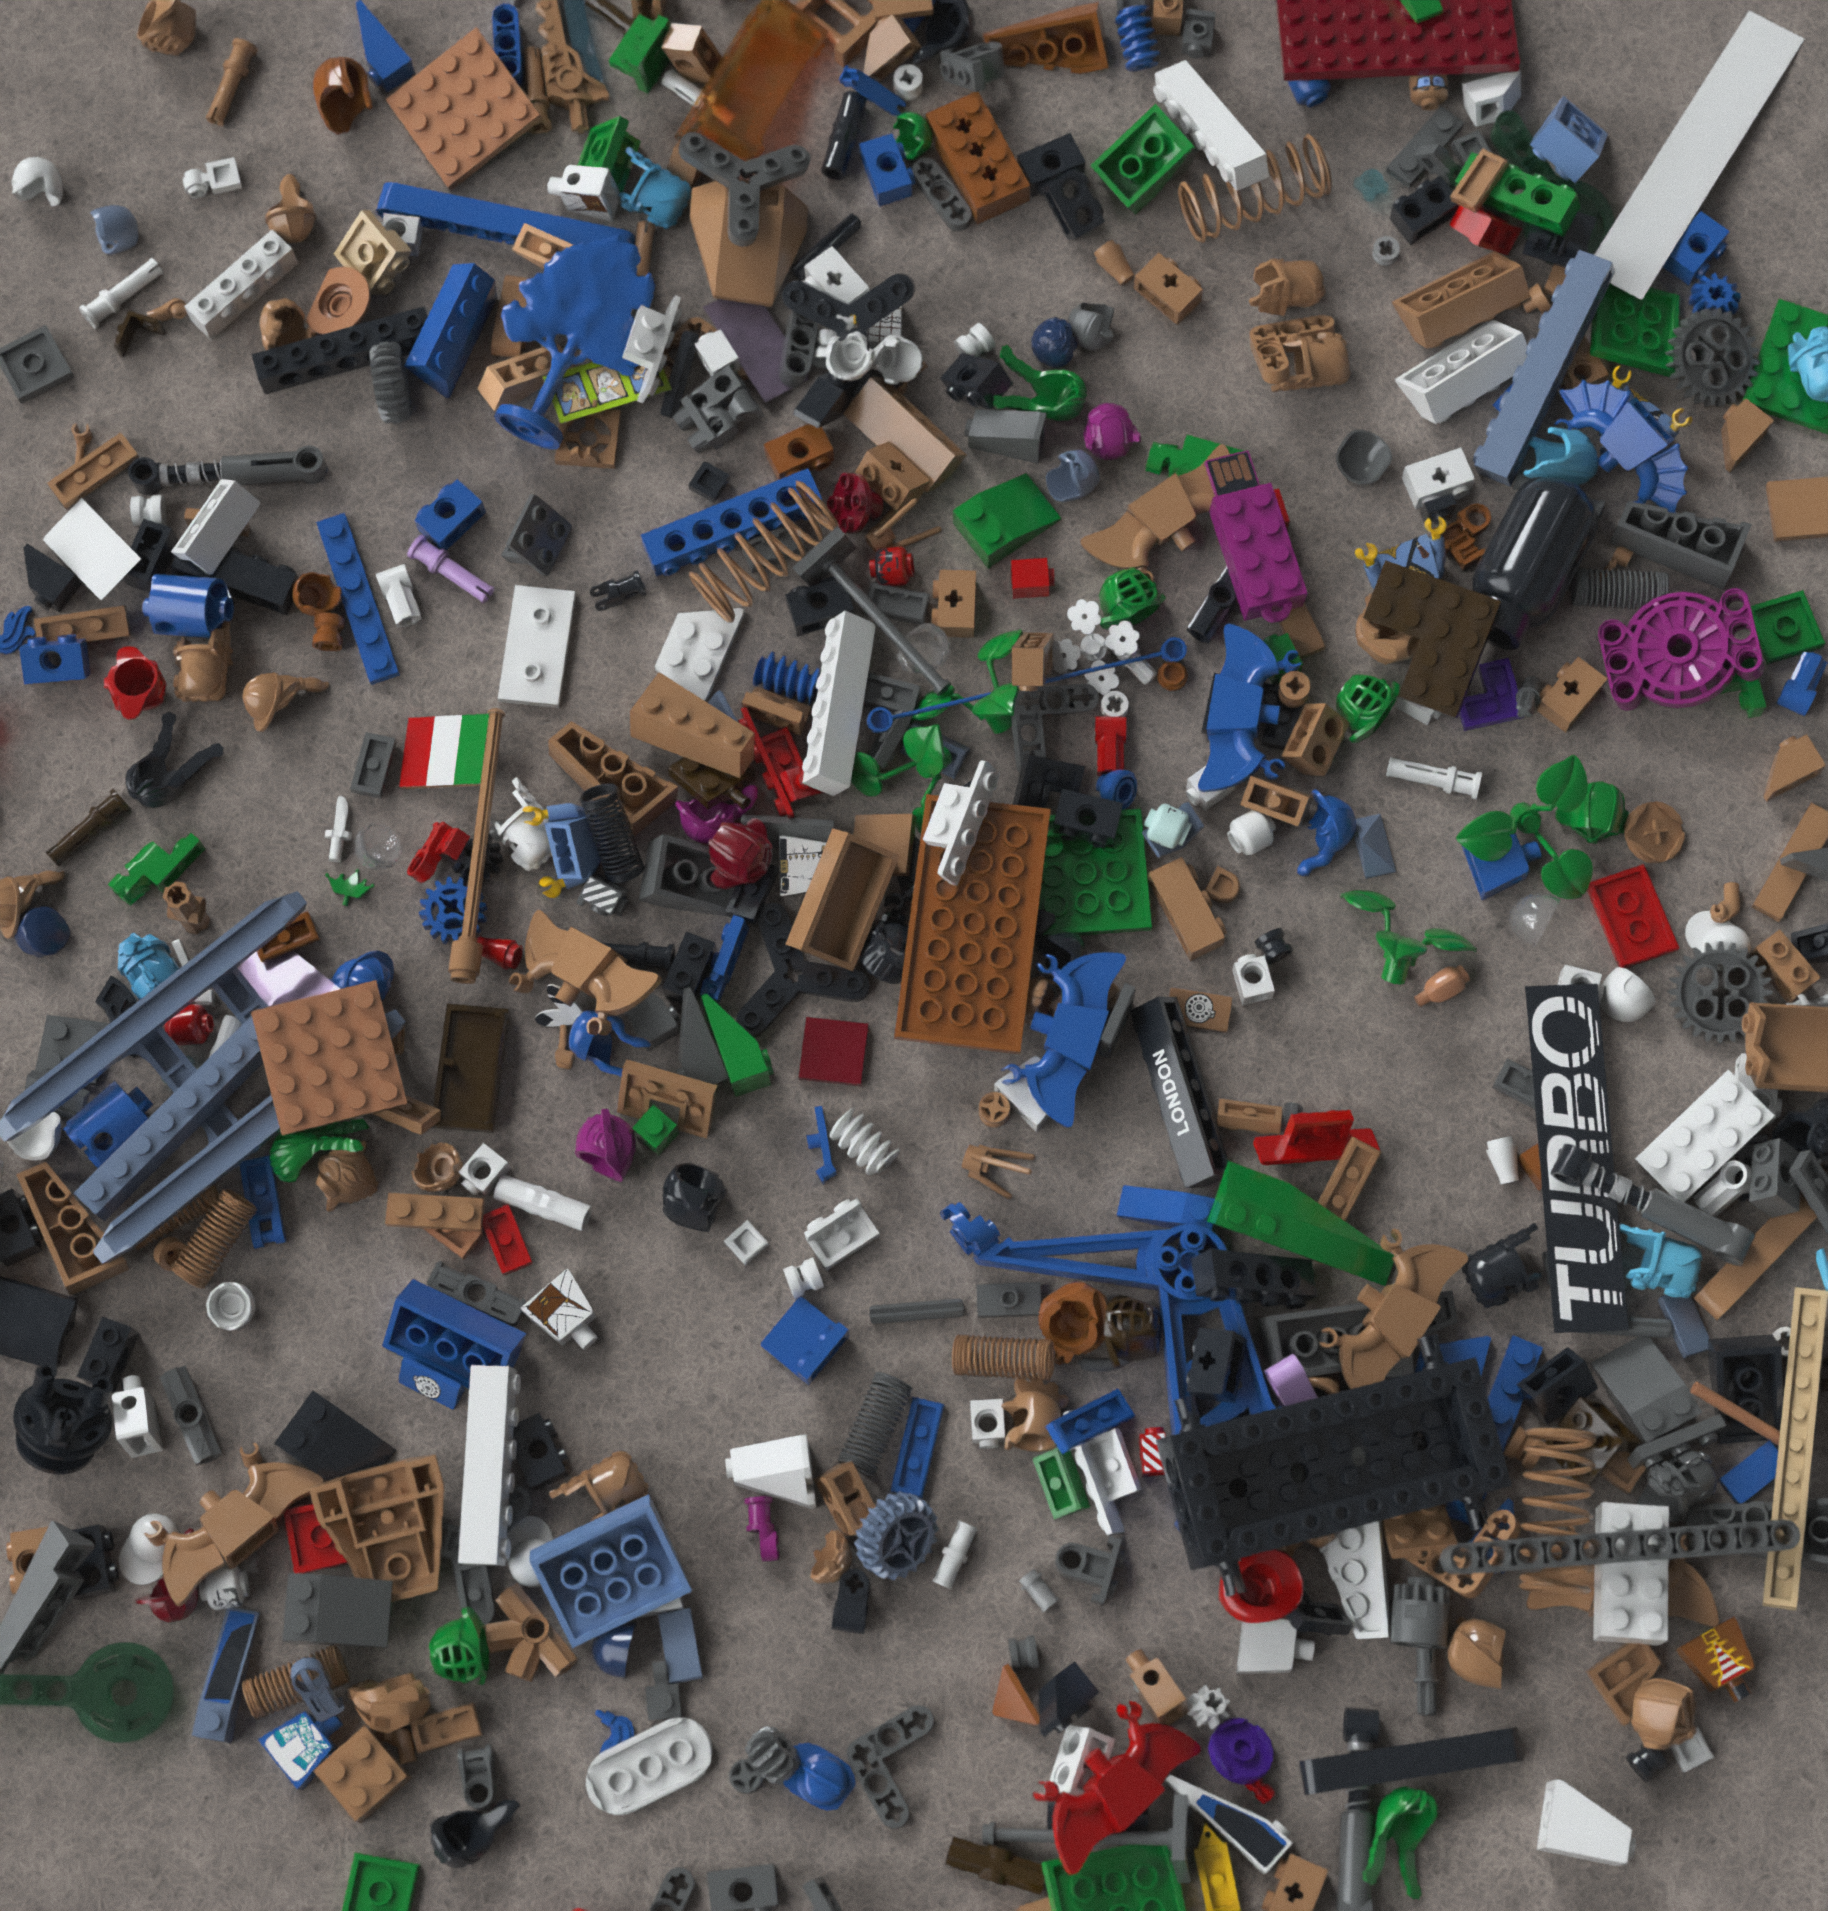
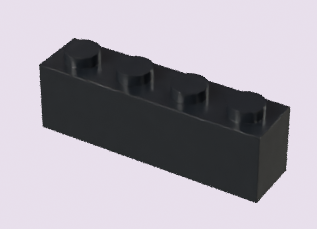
[171,546,299,616]

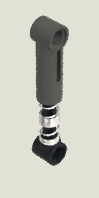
[128,445,328,496]
[1551,1144,1755,1266]
[1336,1707,1379,1911]

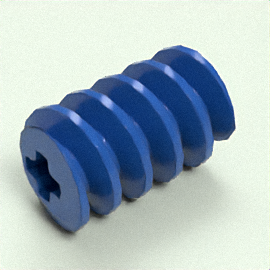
[1115,5,1161,72]
[753,651,820,706]

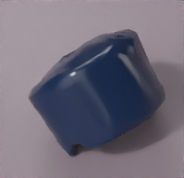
[15,907,71,958]

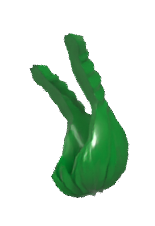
[993,345,1087,421]
[269,1118,370,1182]
[1362,1786,1438,1901]

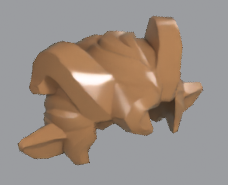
[315,1140,378,1212]

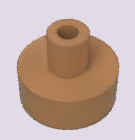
[1522,283,1552,314]
[153,1237,188,1271]

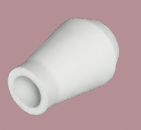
[1486,1136,1519,1184]

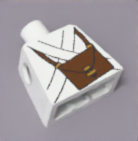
[548,165,621,222]
[521,1269,598,1350]

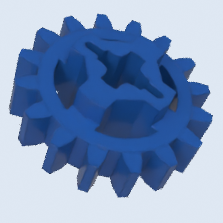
[419,877,488,944]

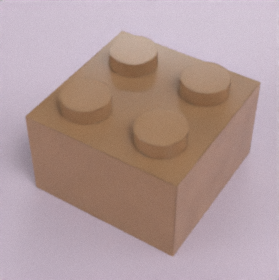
[313,1725,412,1823]

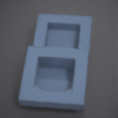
[658,1608,703,1684]

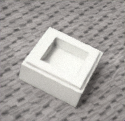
[724,1220,769,1266]
[1670,1727,1714,1773]

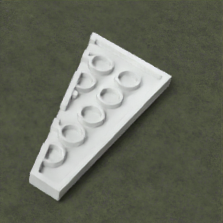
[1290,1447,1391,1639]

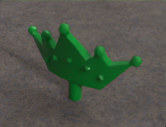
[325,869,375,906]

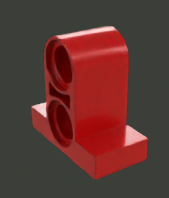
[1449,205,1522,255]

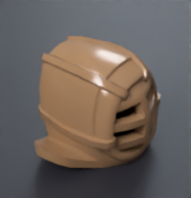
[137,0,196,56]
[1631,1678,1697,1750]

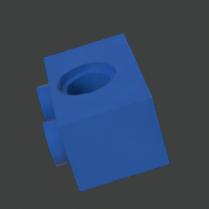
[859,133,916,207]
[1662,211,1730,285]
[414,479,486,551]
[19,634,91,684]

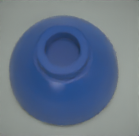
[1096,770,1137,810]

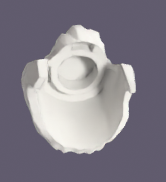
[826,331,875,381]
[871,335,923,385]

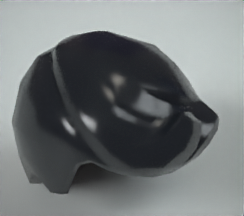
[1037,932,1087,970]

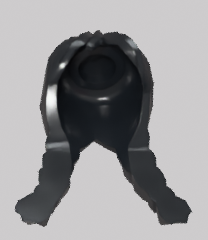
[126,711,224,808]

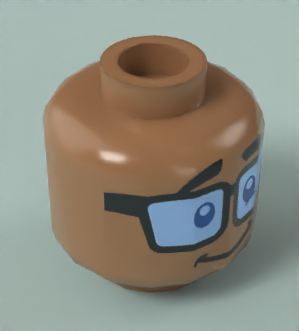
[1409,74,1448,111]

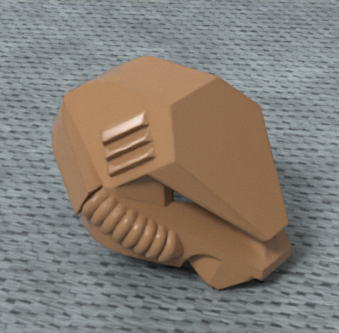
[1355,593,1420,665]
[347,1673,430,1734]

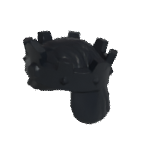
[859,912,909,984]

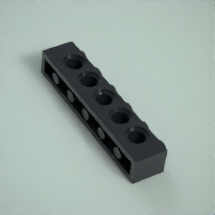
[251,306,428,395]

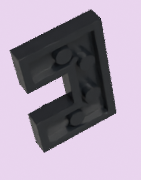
[1201,673,1301,750]

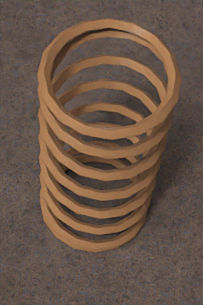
[1178,134,1332,243]
[689,481,840,623]
[1519,1428,1596,1594]

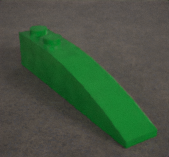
[1207,1161,1394,1286]

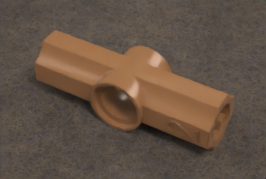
[162,881,210,934]

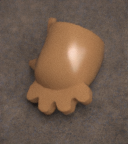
[1001,1374,1069,1452]

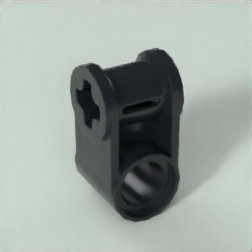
[831,1569,870,1635]

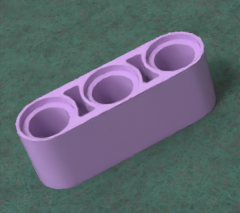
[1264,1354,1317,1407]

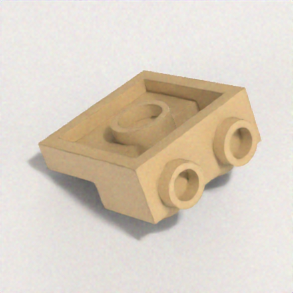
[334,210,412,295]

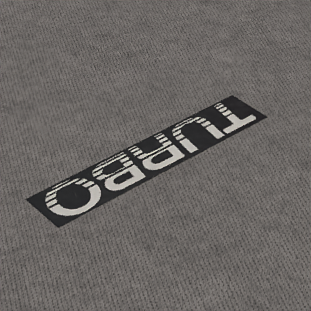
[1525,984,1629,1333]

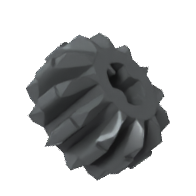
[745,1726,801,1784]

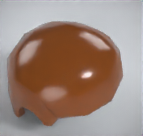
[293,572,342,617]

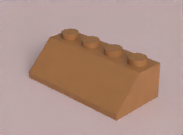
[1392,251,1531,349]

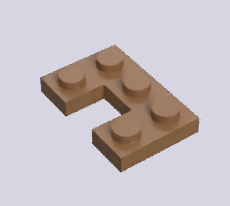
[617,1060,717,1139]

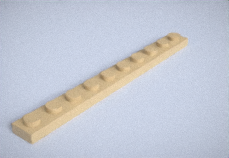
[1763,1287,1828,1611]

